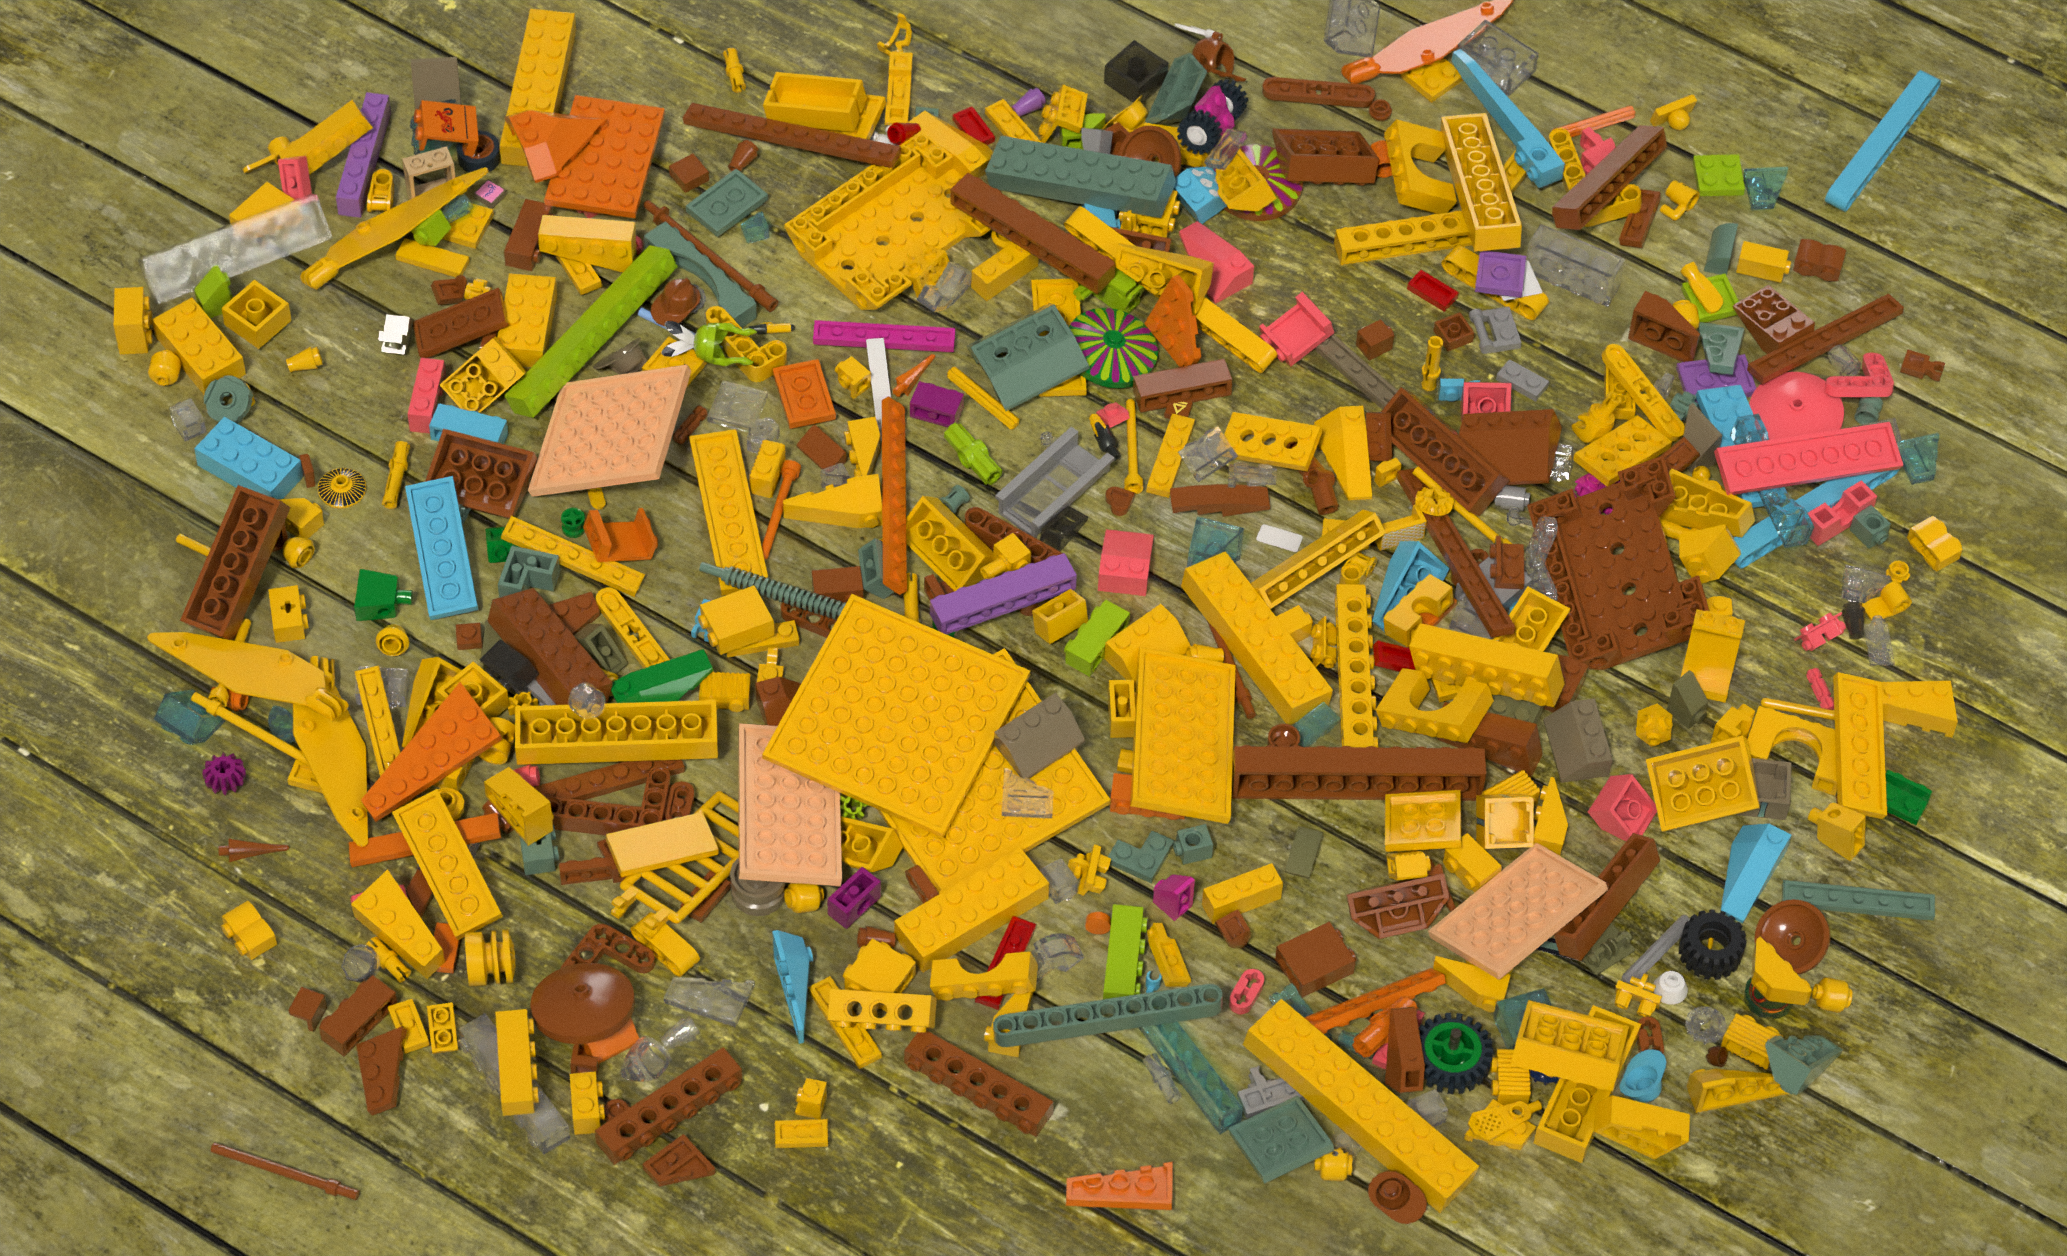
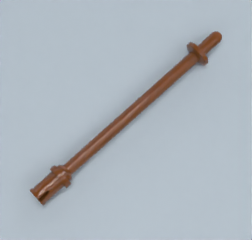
[643,200,779,312]

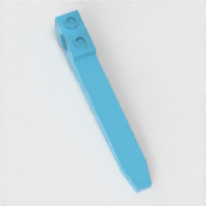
[1452,49,1565,188]

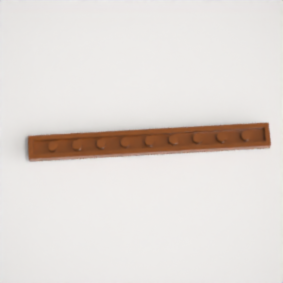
[682,103,901,168]
[1396,468,1515,637]

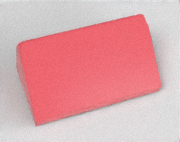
[278,156,313,205]

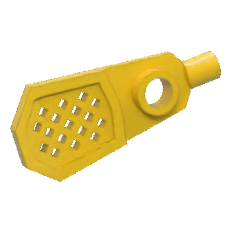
[1468,1100,1542,1143]

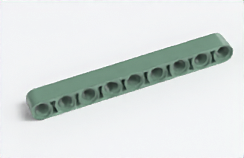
[993,984,1222,1047]

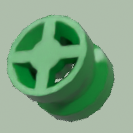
[561,508,585,538]

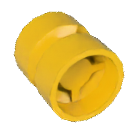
[478,717,515,765]

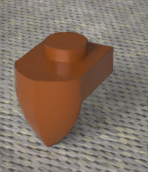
[431,275,467,305]
[1215,909,1251,948]

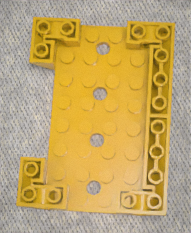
[784,130,991,310]

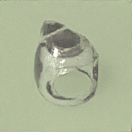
[620,1036,672,1082]

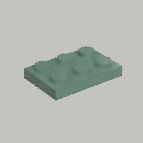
[686,169,768,237]

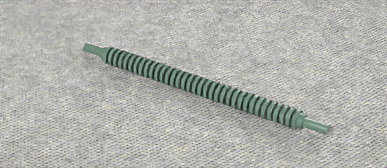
[699,562,846,620]

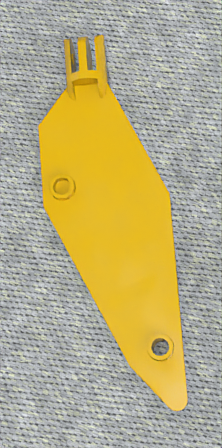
[147,632,349,721]
[293,656,368,847]

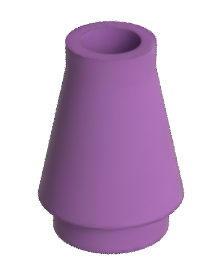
[1011,88,1046,117]

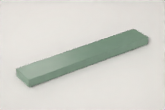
[1782,880,1935,921]

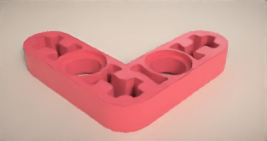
[1825,352,1894,397]

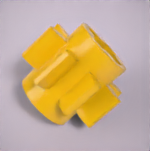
[464,279,492,300]
[508,691,538,715]

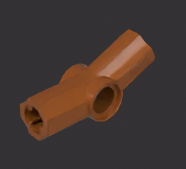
[1298,456,1339,515]

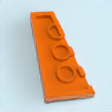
[1066,1162,1173,1210]

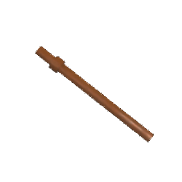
[1207,621,1256,719]
[210,1142,360,1200]

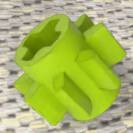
[840,796,867,820]

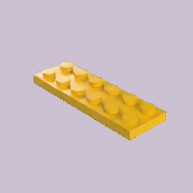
[1031,279,1087,397]
[1833,672,1887,819]
[392,789,503,941]

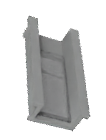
[995,427,1115,538]

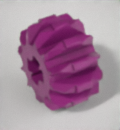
[202,752,246,796]

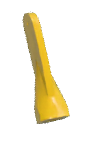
[1680,262,1723,314]

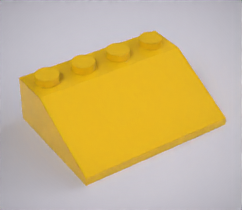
[1646,735,1760,832]
[1511,1000,1629,1091]

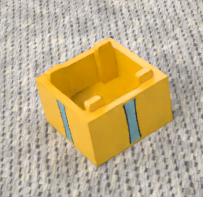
[1476,793,1534,849]

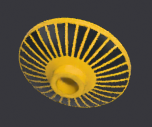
[318,468,366,508]

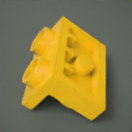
[901,246,954,300]

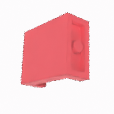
[1259,292,1334,367]

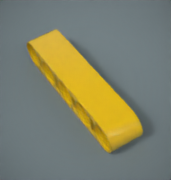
[1441,245,1549,320]

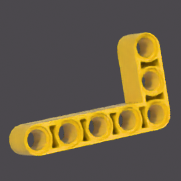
[1549,128,1642,227]

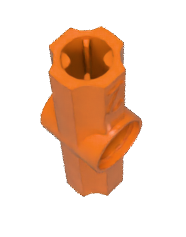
[1352,996,1418,1057]

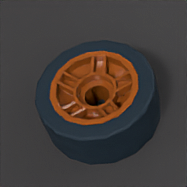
[456,130,501,173]

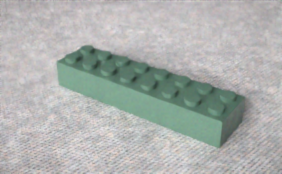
[985,136,1176,218]

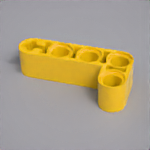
[706,306,787,382]

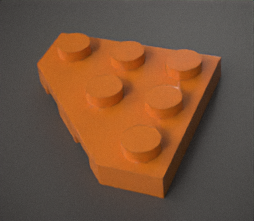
[1144,275,1201,367]

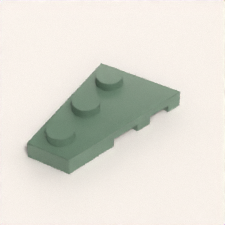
[1698,322,1745,375]

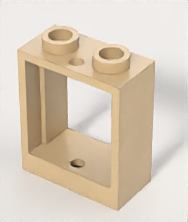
[402,146,458,200]

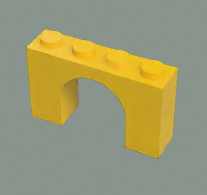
[1384,119,1457,214]
[1376,668,1494,743]
[1747,706,1837,796]

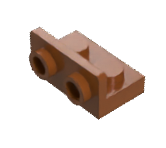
[1489,535,1524,590]

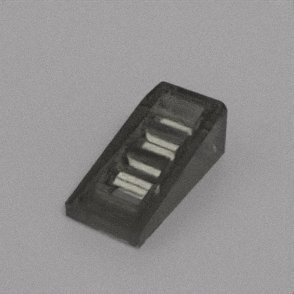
[1040,506,1088,551]

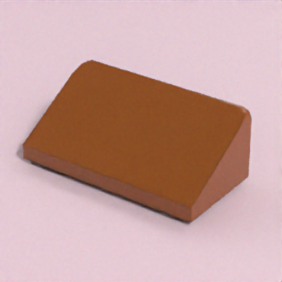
[796,424,846,475]

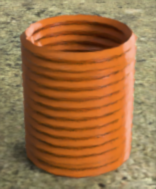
[1370,140,1392,178]

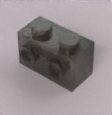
[480,639,539,695]

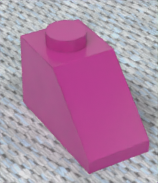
[1153,874,1195,921]

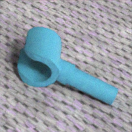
[1145,971,1162,993]

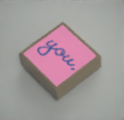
[473,179,506,209]

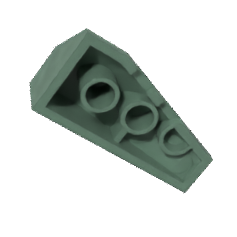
[1765,1036,1843,1095]

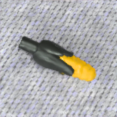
[1089,413,1121,461]

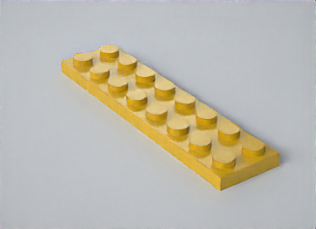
[689,429,768,596]

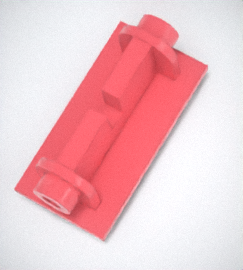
[1794,612,1846,651]

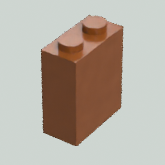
[1275,922,1356,998]

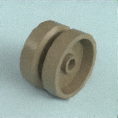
[730,857,787,916]

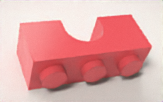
[407,358,446,433]
[1803,480,1877,546]

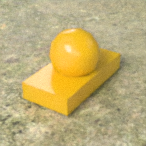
[1650,94,1697,131]

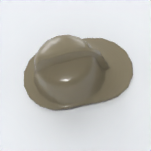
[593,337,647,374]

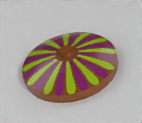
[1213,145,1303,221]

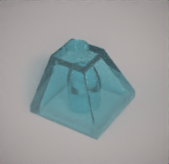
[1187,516,1244,567]

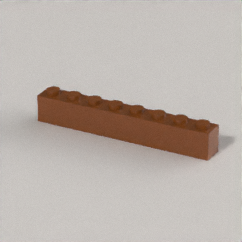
[1552,125,1667,230]
[950,173,1115,295]

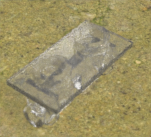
[1863,615,1895,666]

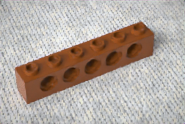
[904,1030,1054,1137]
[595,1047,742,1165]

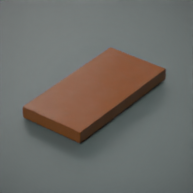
[413,287,508,358]

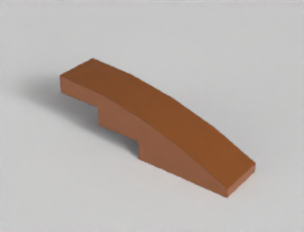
[1170,484,1270,517]

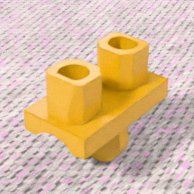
[1067,844,1111,896]
[1615,973,1662,1017]

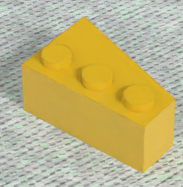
[1882,681,1958,738]
[484,767,554,846]
[1594,1095,1690,1160]

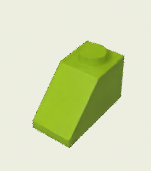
[411,210,452,246]

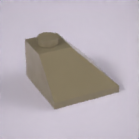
[1682,403,1722,474]

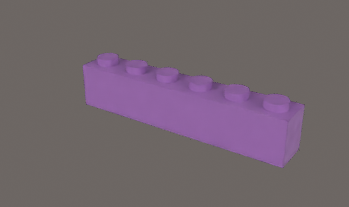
[336,92,391,218]
[930,553,1077,635]

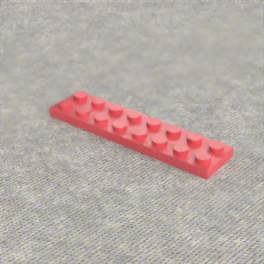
[1714,422,1903,495]

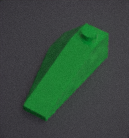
[611,649,714,703]

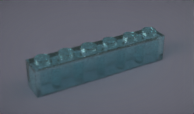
[1133,1006,1243,1135]

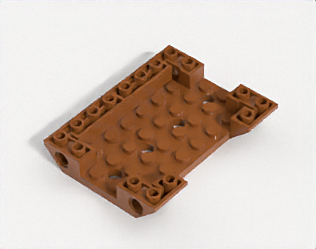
[1527,456,1710,670]

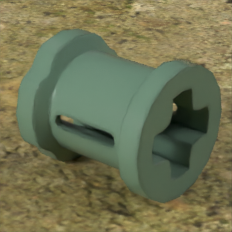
[939,484,970,514]

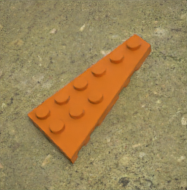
[361,682,502,822]

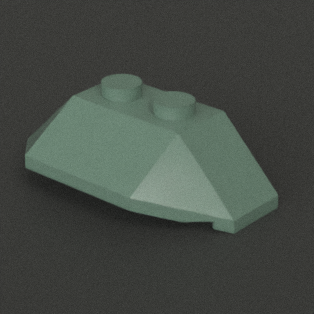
[1144,53,1207,125]

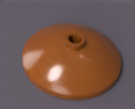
[1118,126,1181,177]
[1754,899,1830,975]

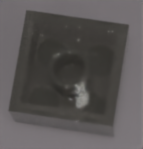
[1104,40,1169,103]

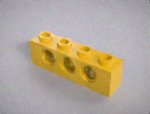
[828,989,937,1033]

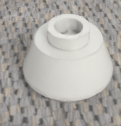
[1653,971,1688,1005]

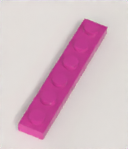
[813,320,955,352]

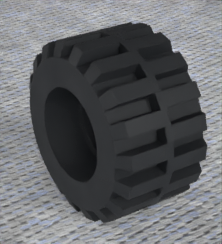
[1678,909,1746,980]

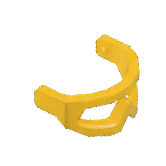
[877,13,912,55]

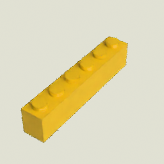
[1250,510,1386,609]

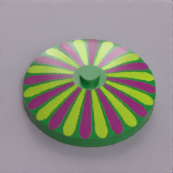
[1069,308,1158,388]

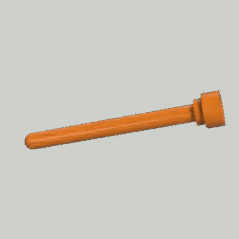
[762,460,801,560]

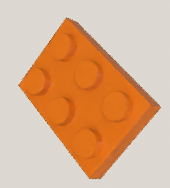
[772,359,836,429]

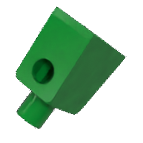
[354,569,413,621]

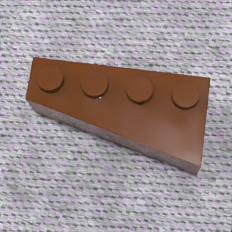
[1437,702,1543,777]

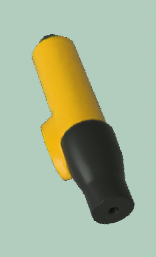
[749,322,795,334]

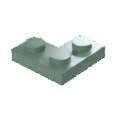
[1108,831,1174,884]

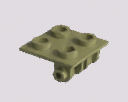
[1582,923,1635,975]

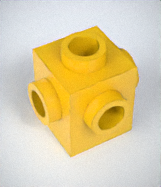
[1636,703,1673,747]

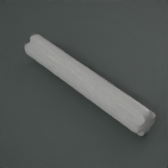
[1621,915,1690,985]

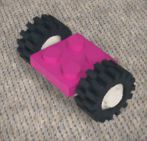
[1177,79,1248,155]

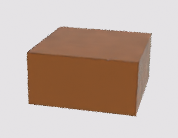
[669,153,709,193]
[1433,312,1474,352]

